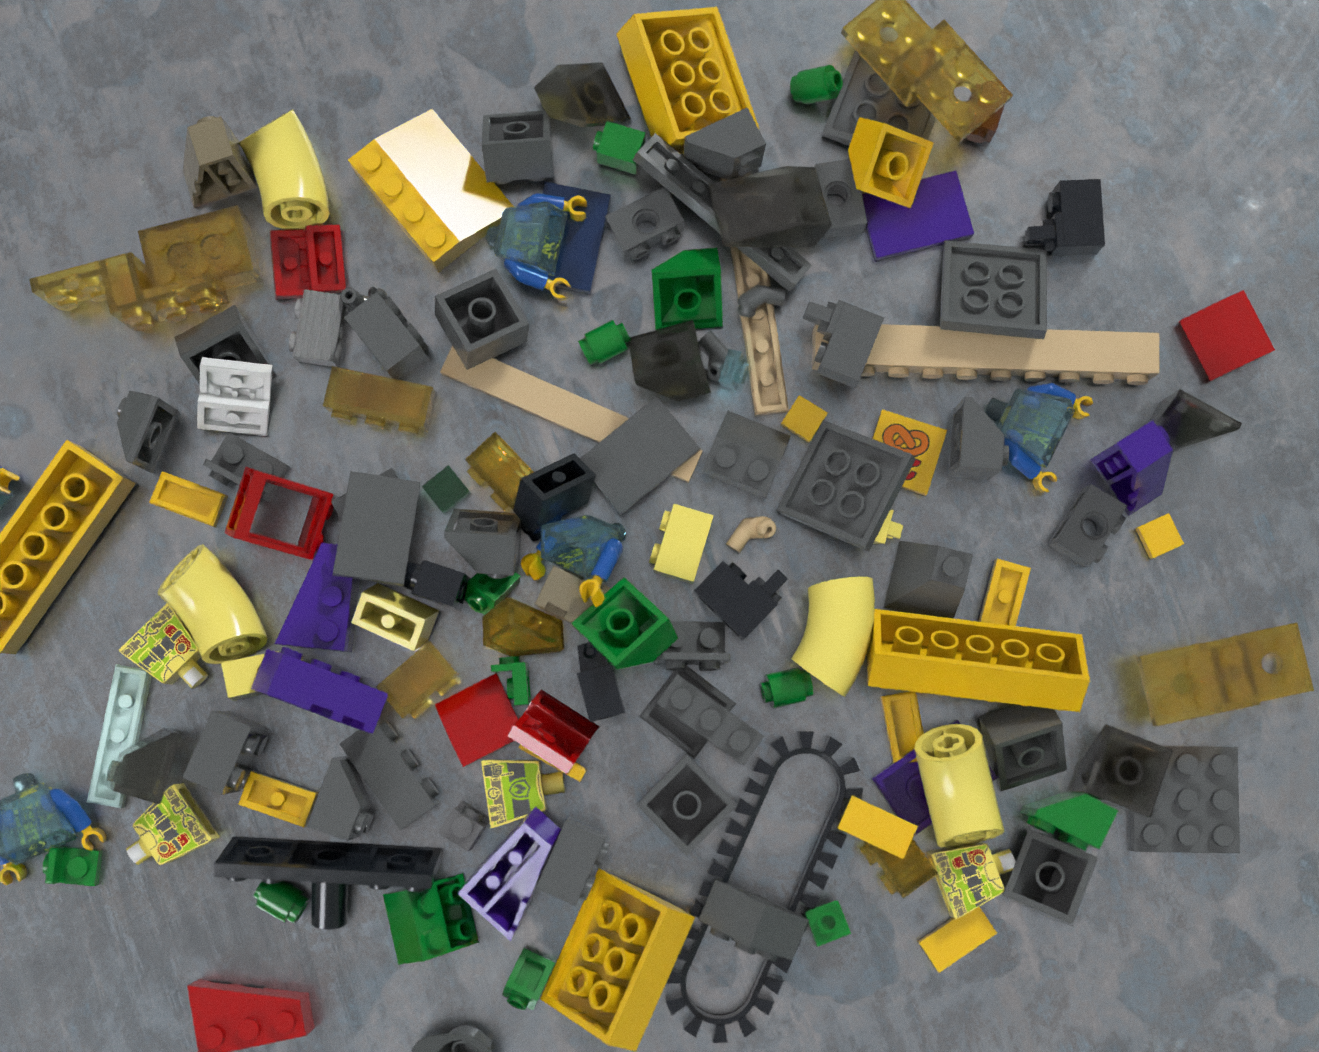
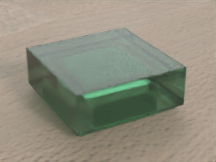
[422,465,471,514]

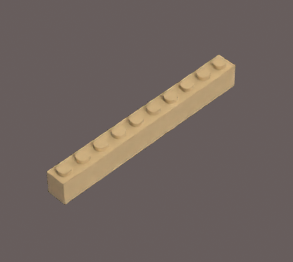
[812,324,1160,385]

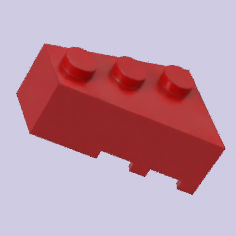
[187,979,315,1052]

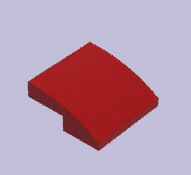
[269,225,346,300]
[1179,290,1275,381]
[434,673,519,767]
[508,689,599,774]

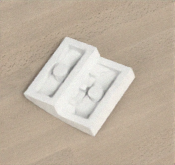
[197,357,272,436]

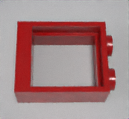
[224,467,334,560]

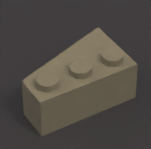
[183,116,258,208]
[535,565,611,623]

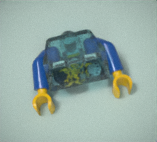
[486,193,587,301]
[985,383,1093,492]
[521,515,626,607]
[0,773,107,885]

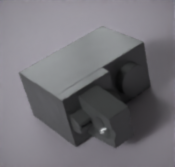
[803,300,884,388]

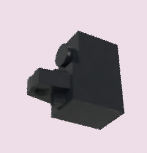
[1025,179,1105,256]
[513,453,596,542]
[403,560,471,611]
[693,561,788,641]
[577,642,626,722]

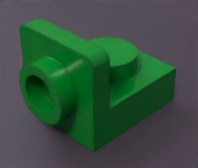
[465,572,521,619]
[491,656,532,706]
[42,846,103,886]
[805,900,851,947]
[502,948,555,1010]

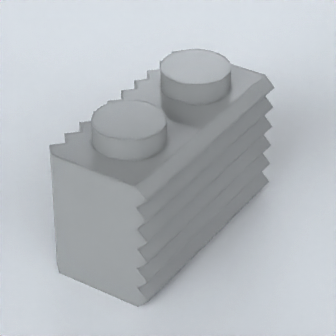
[289,289,349,368]

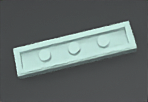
[87,664,152,808]

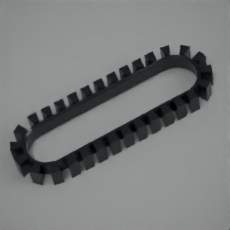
[665,731,863,1043]

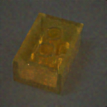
[138,205,263,305]

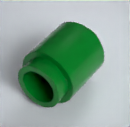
[790,65,843,104]
[578,319,631,365]
[760,667,814,709]
[253,881,310,924]

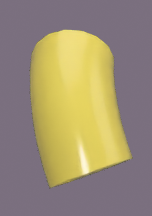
[238,109,330,230]
[157,544,268,664]
[791,577,875,697]
[915,724,1004,848]

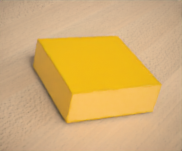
[781,395,828,443]
[1135,513,1184,559]

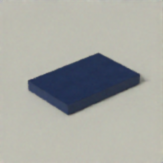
[527,182,611,294]

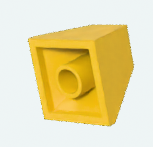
[848,117,934,208]

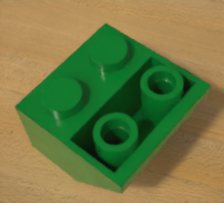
[1020,791,1118,851]
[383,873,479,965]

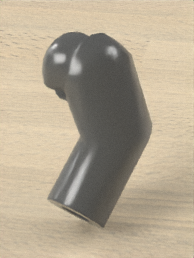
[738,285,786,318]
[341,287,387,309]
[699,331,731,381]

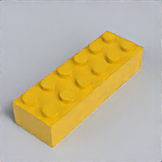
[0,440,136,655]
[867,609,1090,712]

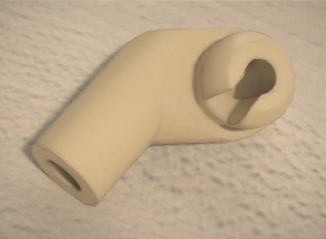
[726,516,776,553]

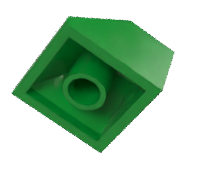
[651,248,723,332]
[571,577,679,669]

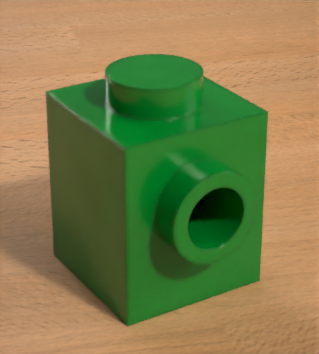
[593,121,646,175]

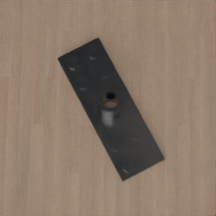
[214,837,442,930]

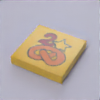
[872,409,947,496]

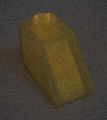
[482,597,564,657]

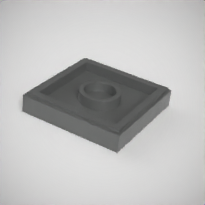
[639,665,736,759]

